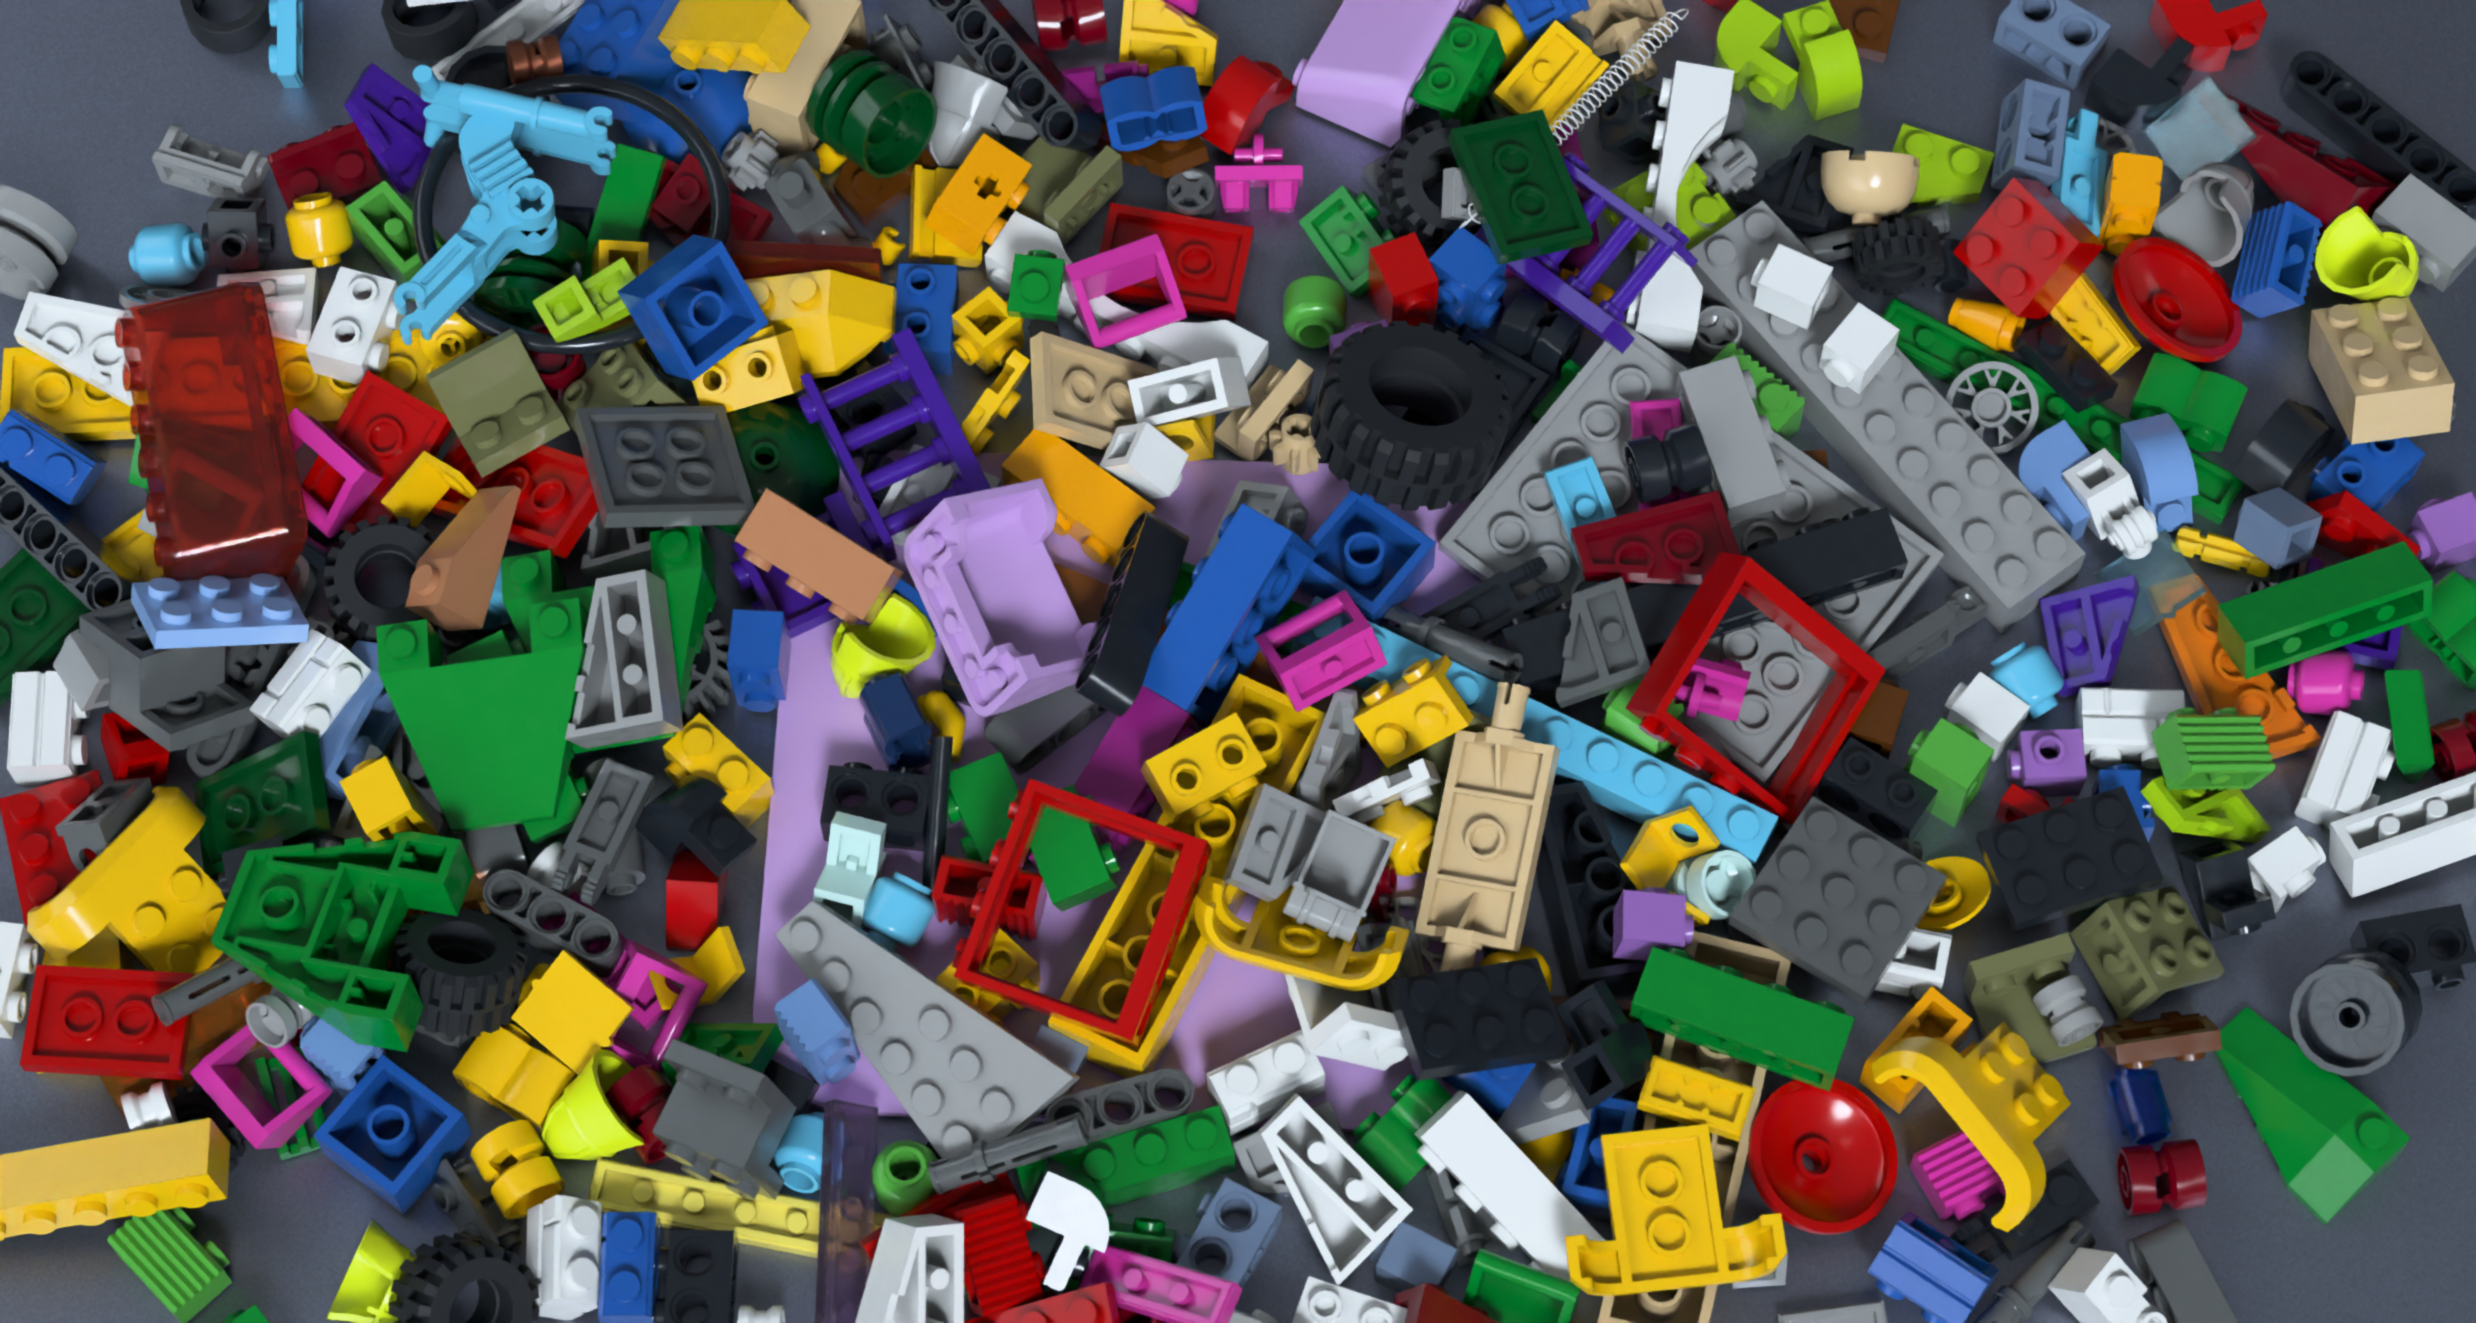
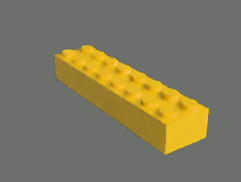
[1048,674,1326,1079]

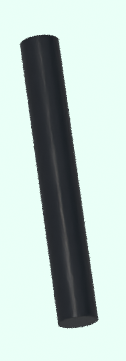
[922,735,953,892]

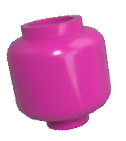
[2287,650,2365,715]

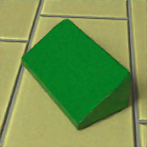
[2384,670,2435,784]

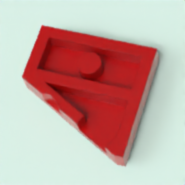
[2306,490,2421,559]

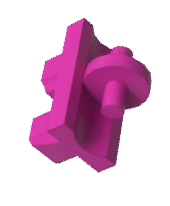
[1215,134,1303,213]
[1661,647,1751,722]

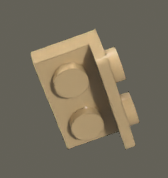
[1214,359,1314,462]

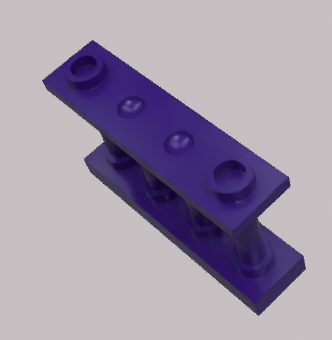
[1474,151,1698,354]
[797,327,991,562]

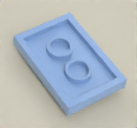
[131,573,309,649]

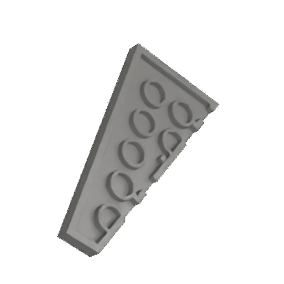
[775,900,1081,1158]

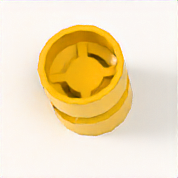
[470,1119,566,1220]

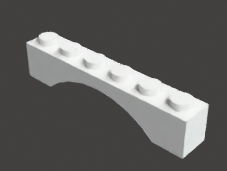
[1625,61,1734,353]
[984,211,1269,391]

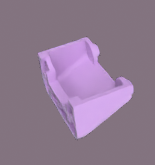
[1292,0,1483,147]
[904,478,1096,717]

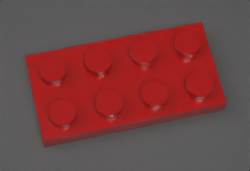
[429,437,598,559]

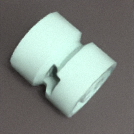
[1664,850,1757,920]

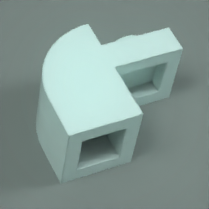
[813,811,887,930]

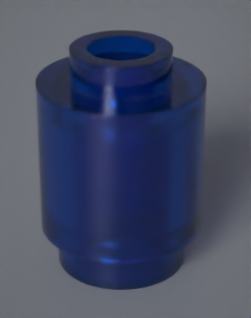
[2107,1067,2173,1146]

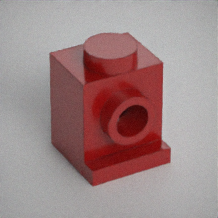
[100,712,169,786]

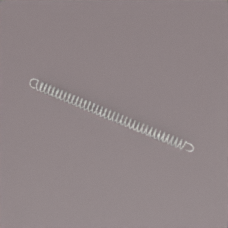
[1459,9,1689,229]

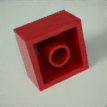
[1953,177,2105,320]

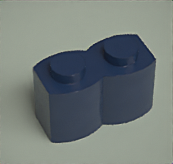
[859,672,932,772]

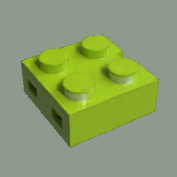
[1602,162,1737,257]

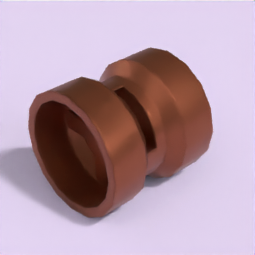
[506,34,564,85]

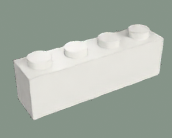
[2329,772,2476,898]
[1414,1090,1605,1281]

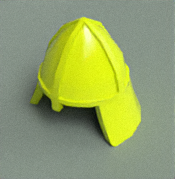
[2315,206,2419,303]
[830,593,936,699]
[542,1049,644,1160]
[326,1218,417,1323]

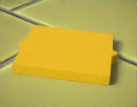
[511,950,635,1075]

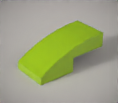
[532,257,636,343]

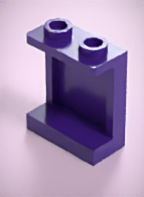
[730,491,874,639]

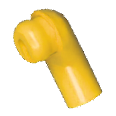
[917,690,966,763]

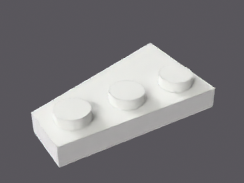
[14,291,174,414]

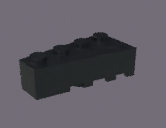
[1536,781,1647,997]

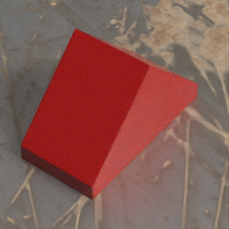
[666,851,728,952]

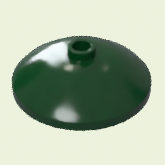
[713,402,840,538]

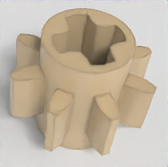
[1269,414,1322,475]

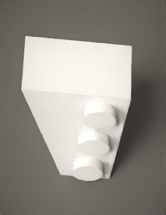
[1259,1093,1413,1286]
[855,1214,964,1323]

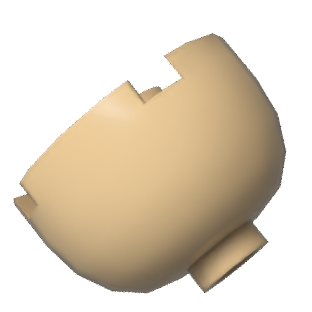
[1821,150,1920,226]

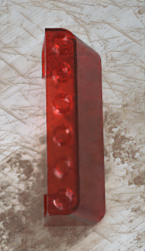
[114,282,308,582]

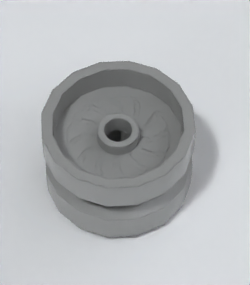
[0,185,79,301]

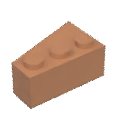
[734,488,904,626]

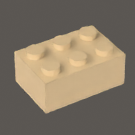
[743,0,869,157]
[2308,297,2455,445]

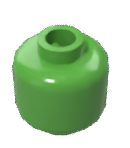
[1283,274,1347,348]
[872,1140,938,1216]

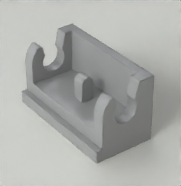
[152,124,270,199]

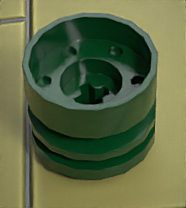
[806,50,937,178]
[473,218,587,329]

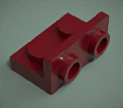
[267,122,382,211]

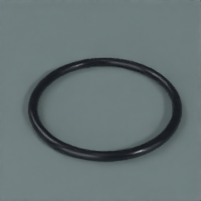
[412,74,731,355]

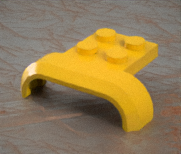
[27,787,226,975]
[1195,875,1410,991]
[1871,1022,2072,1232]
[1564,1124,1787,1296]

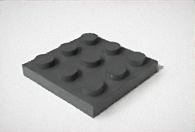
[574,406,755,528]
[1729,796,1947,1005]

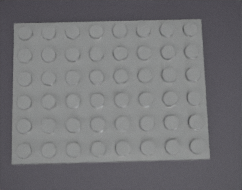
[1438,322,1944,787]

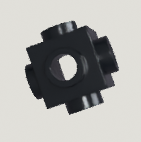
[1598,79,1667,164]
[201,197,276,274]

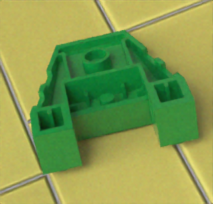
[501,526,716,754]
[376,597,589,833]
[211,831,474,1052]

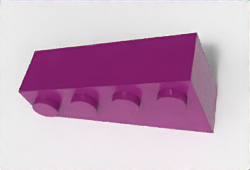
[1028,685,1202,867]

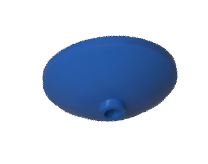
[622,63,753,165]

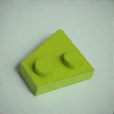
[1892,124,1995,208]
[2140,775,2272,843]

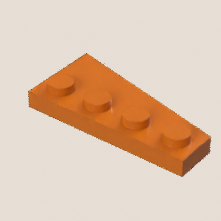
[2148,575,2321,759]

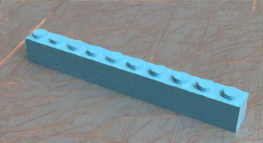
[1293,596,1779,872]

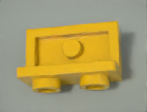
[1353,655,1474,768]

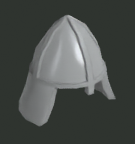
[928,61,1008,170]
[2153,162,2254,267]

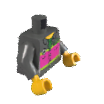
[764,142,906,270]

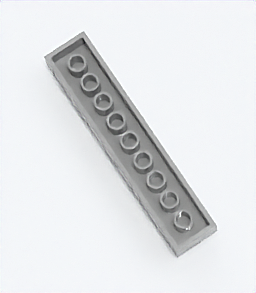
[1689,200,2086,634]

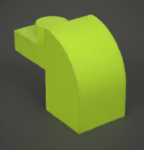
[1713,0,1799,110]
[1782,0,1863,122]

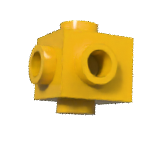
[952,286,1024,375]

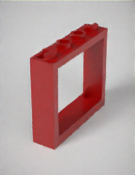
[1626,552,1886,825]
[952,778,1212,1047]

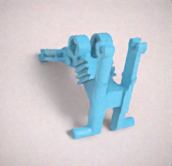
[394,65,616,345]

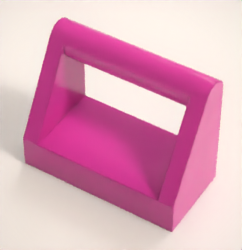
[1065,233,1187,349]
[258,407,384,538]
[1254,589,1388,712]
[603,938,709,1073]
[190,1024,332,1149]

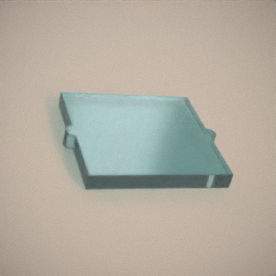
[2144,75,2257,182]
[2095,529,2207,637]

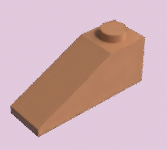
[405,485,521,631]

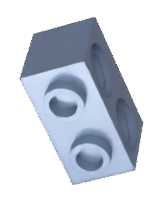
[1993,0,2112,90]
[1991,78,2070,190]
[1171,1177,1282,1298]

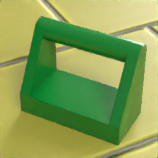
[1462,1248,1581,1323]

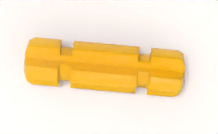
[2173,525,2271,578]

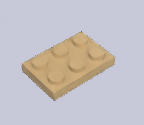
[1030,331,1158,451]

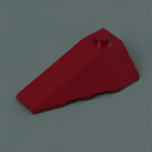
[2200,93,2399,240]

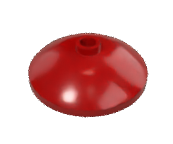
[2113,237,2242,362]
[1747,1078,1898,1235]

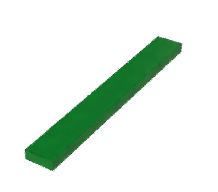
[1882,298,2244,525]

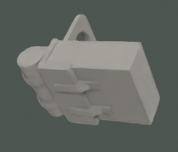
[1282,809,1397,943]

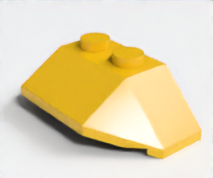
[741,269,897,379]

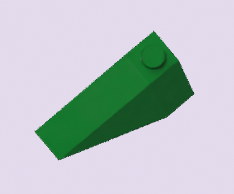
[2213,1006,2411,1225]

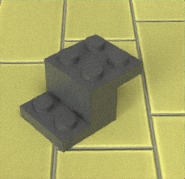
[79,599,255,752]
[652,1039,796,1200]

